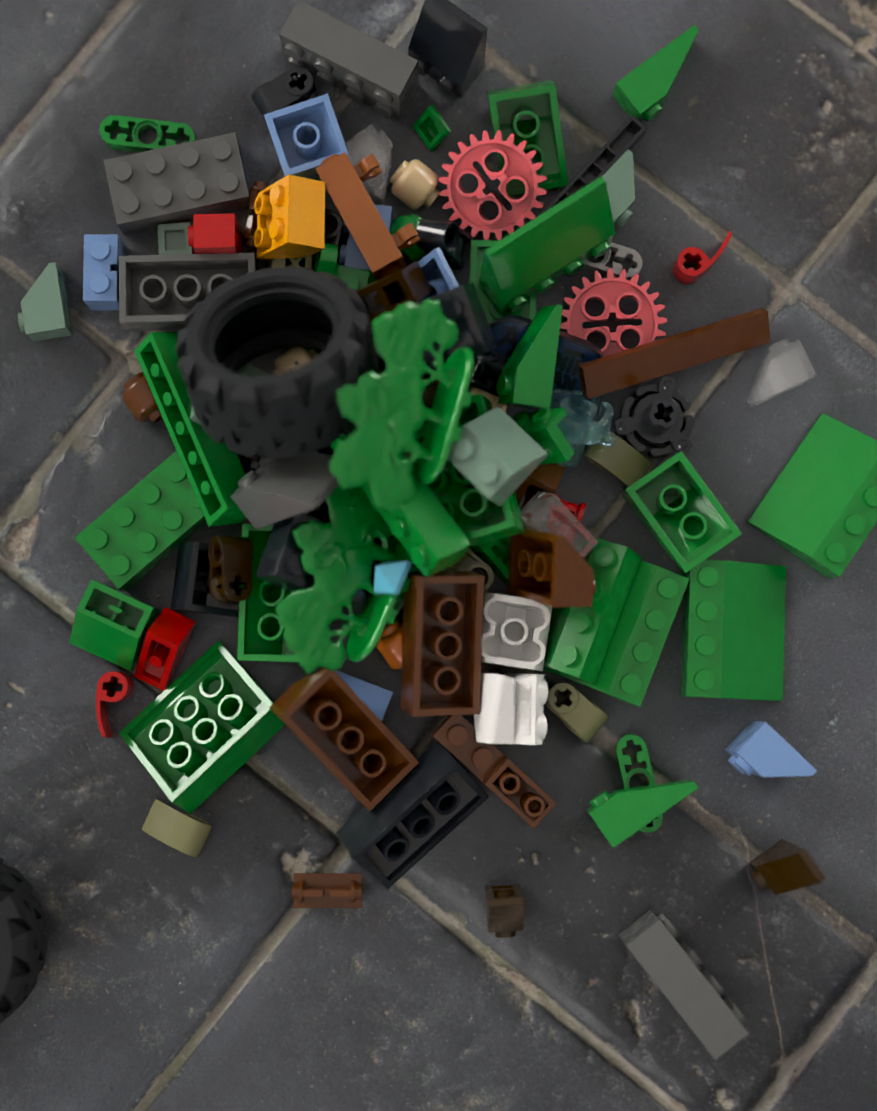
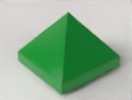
[413,105,451,152]

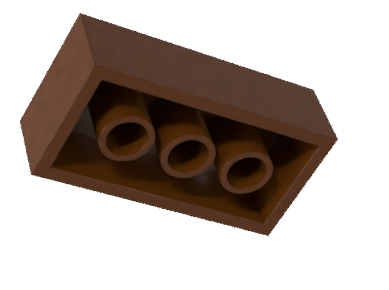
[401,571,484,717]

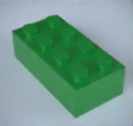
[74,451,207,592]

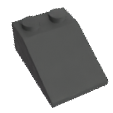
[230,451,339,529]

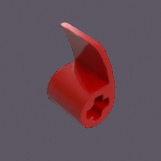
[673,230,732,284]
[96,671,134,738]

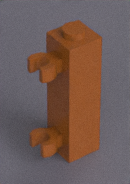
[316,152,421,280]

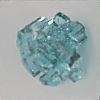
[550,389,617,467]

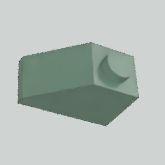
[602,149,635,228]
[18,262,73,342]

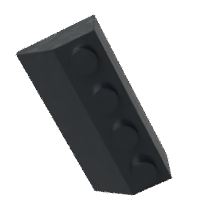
[336,740,489,889]

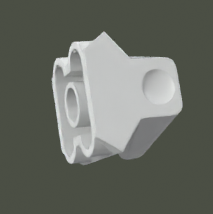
[481,593,552,671]
[474,673,548,745]

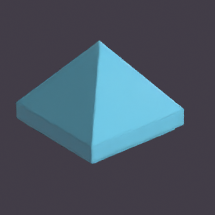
[373,561,412,595]

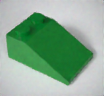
[486,80,568,197]
[622,451,742,574]

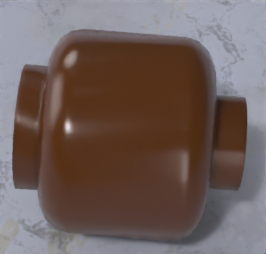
[122,372,163,423]

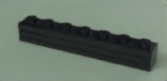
[539,115,647,216]

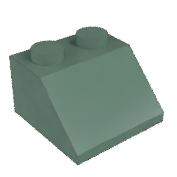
[447,407,549,506]

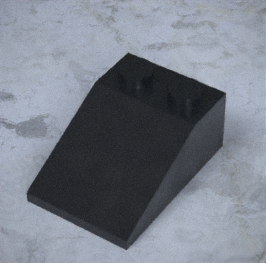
[408,0,487,98]
[171,541,239,618]

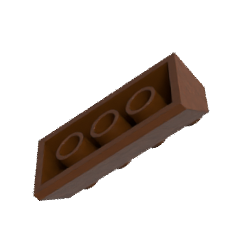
[269,668,419,811]

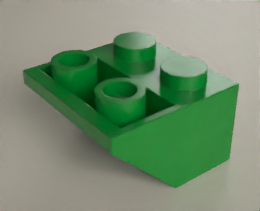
[69,579,160,671]

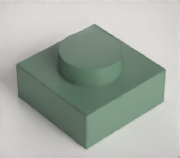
[157,222,194,255]

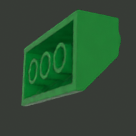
[237,524,299,663]
[544,538,642,685]

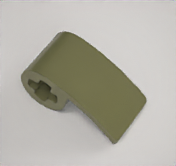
[581,427,651,487]
[142,799,213,857]

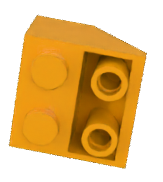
[254,175,325,260]

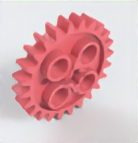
[438,130,547,241]
[560,268,667,357]

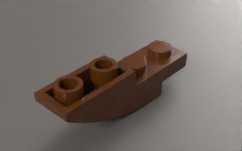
[431,715,557,829]

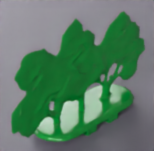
[330,299,474,513]
[276,484,412,674]

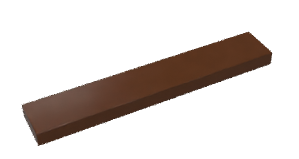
[579,308,771,399]

